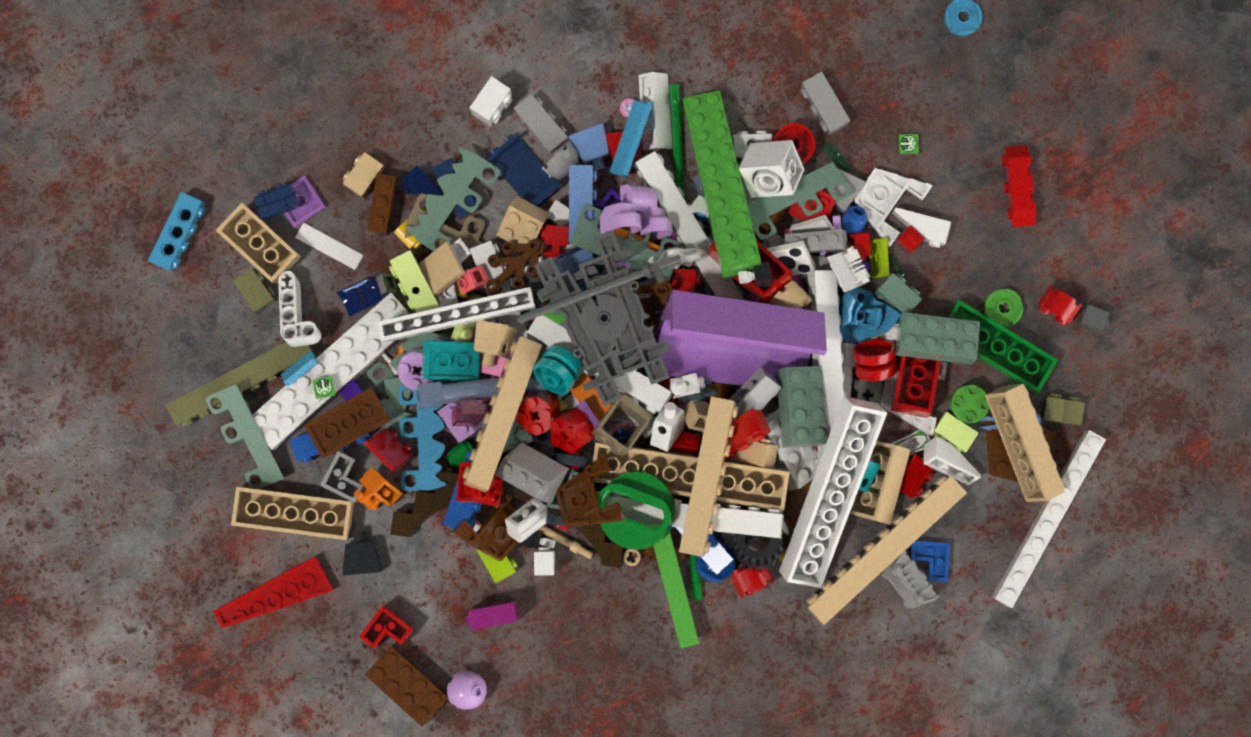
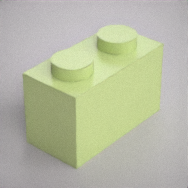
[934,412,979,453]

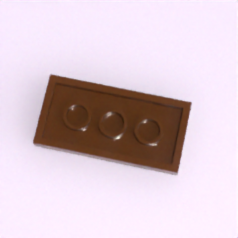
[304,387,391,459]

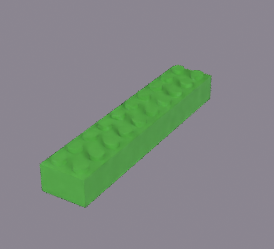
[682,90,761,278]

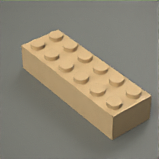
[985,384,1065,502]
[231,487,354,540]

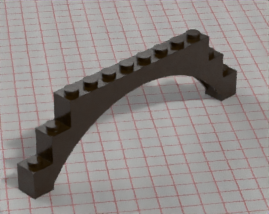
[390,468,623,568]

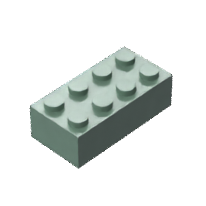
[896,312,980,365]
[776,366,827,448]

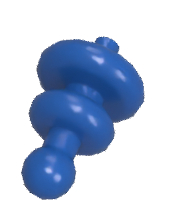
[613,428,629,445]

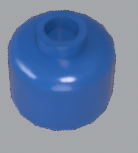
[841,206,868,234]

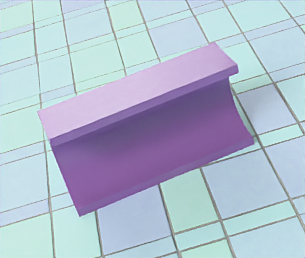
[653,290,827,386]

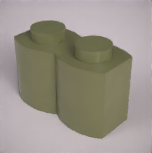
[1041,394,1085,426]

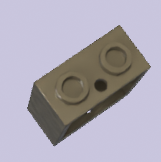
[591,392,653,456]

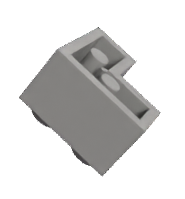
[320,451,365,503]

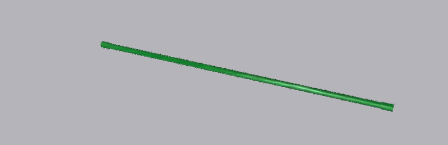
[669,84,702,600]

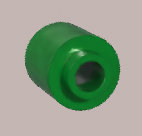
[446,441,473,467]

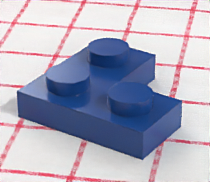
[910,541,950,582]

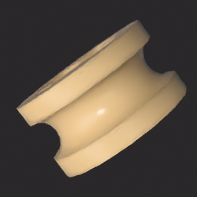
[623,549,641,566]

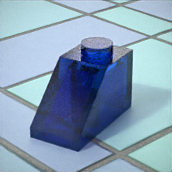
[400,165,443,197]

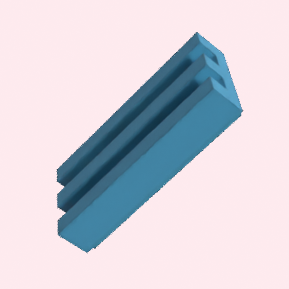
[281,350,318,386]

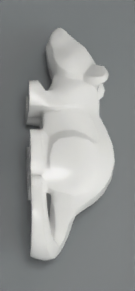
[648,244,710,269]

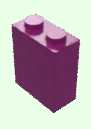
[465,600,519,630]

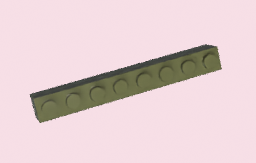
[165,342,315,427]

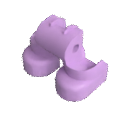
[600,183,673,242]

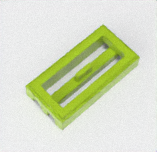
[869,238,889,278]

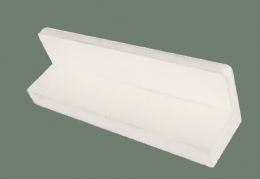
[639,72,672,151]

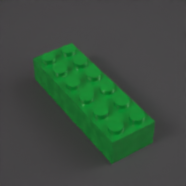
[946,300,1058,394]

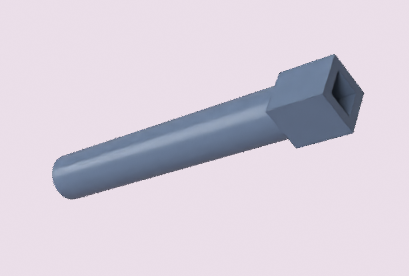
[416,374,549,409]

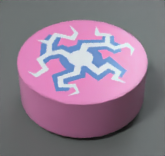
[620,99,634,118]

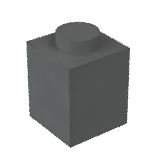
[1078,305,1110,332]

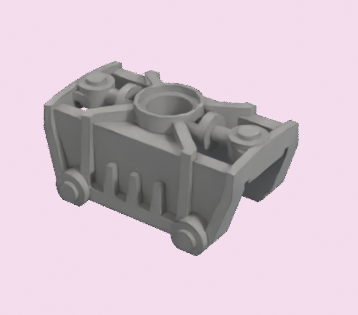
[882,551,939,609]

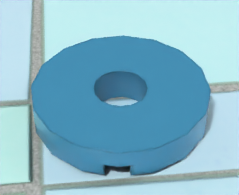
[944,0,982,36]

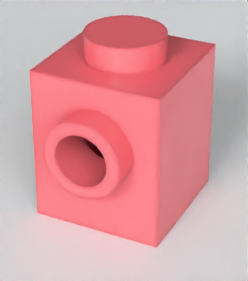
[457,265,489,294]

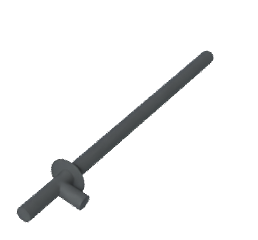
[517,255,681,323]

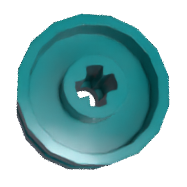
[533,345,584,395]

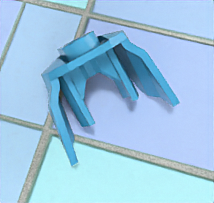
[838,287,901,343]

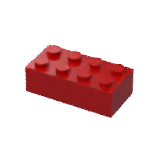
[709,239,792,304]
[890,356,941,418]

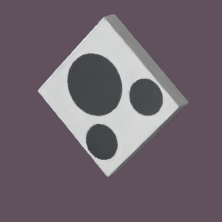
[766,241,816,276]

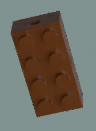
[365,644,448,727]

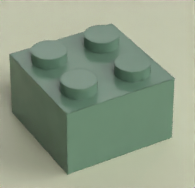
[873,273,922,314]

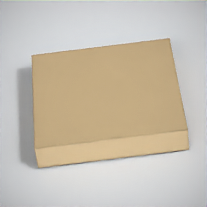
[418,242,465,296]

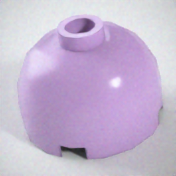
[447,671,487,710]

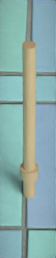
[494,506,593,559]

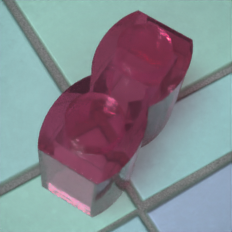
[451,399,487,427]

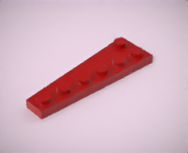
[213,556,334,628]

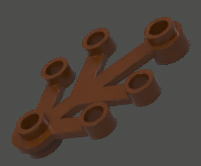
[485,239,545,296]
[632,280,672,334]

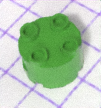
[948,385,990,424]

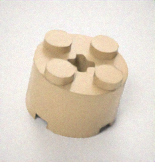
[768,280,813,309]

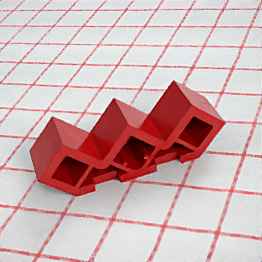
[1000,145,1036,227]

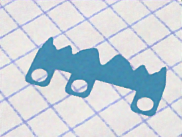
[398,385,447,491]

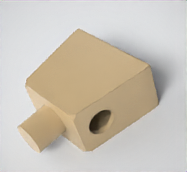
[474,321,517,367]

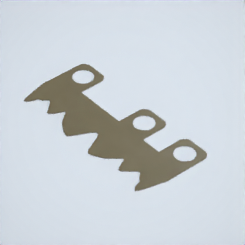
[405,194,511,263]

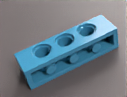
[148,192,206,272]

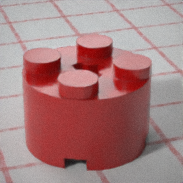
[1037,285,1082,326]
[516,391,562,435]
[550,408,595,454]
[730,567,775,599]

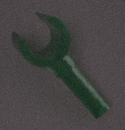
[888,253,905,277]

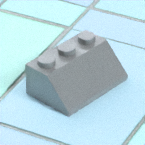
[495,442,569,503]

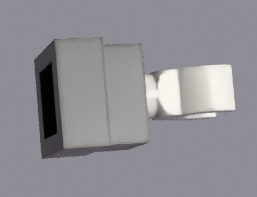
[738,262,772,287]
[523,531,556,549]

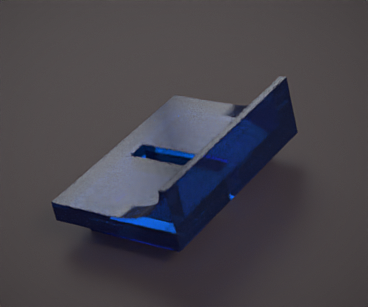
[337,276,383,317]

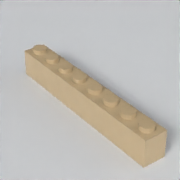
[462,336,542,492]
[679,397,738,557]

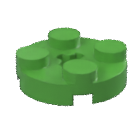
[984,289,1023,327]

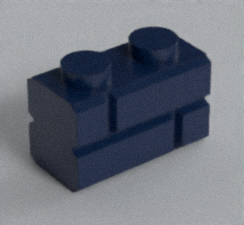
[254,183,300,221]

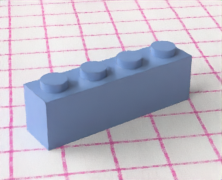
[569,165,597,244]

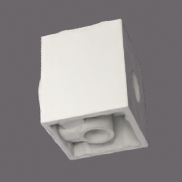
[739,140,804,198]

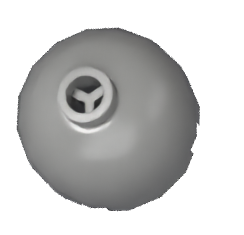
[541,141,579,179]

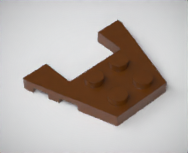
[983,415,1057,482]
[556,453,625,527]
[451,481,518,561]

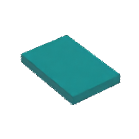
[422,340,480,381]

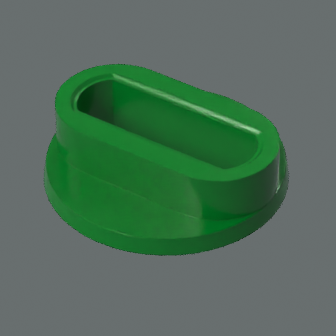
[597,471,675,550]

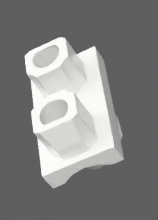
[670,373,705,399]

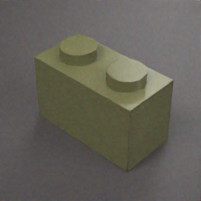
[233,268,276,314]

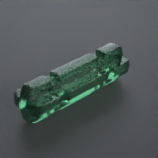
[821,141,852,173]

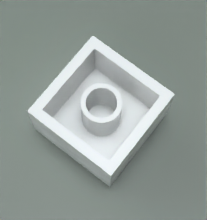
[470,76,513,127]

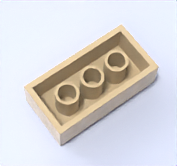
[216,203,301,284]
[849,441,910,525]

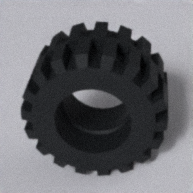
[733,533,783,571]

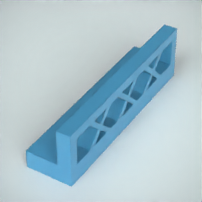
[609,100,653,179]

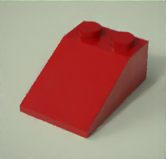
[364,428,414,472]

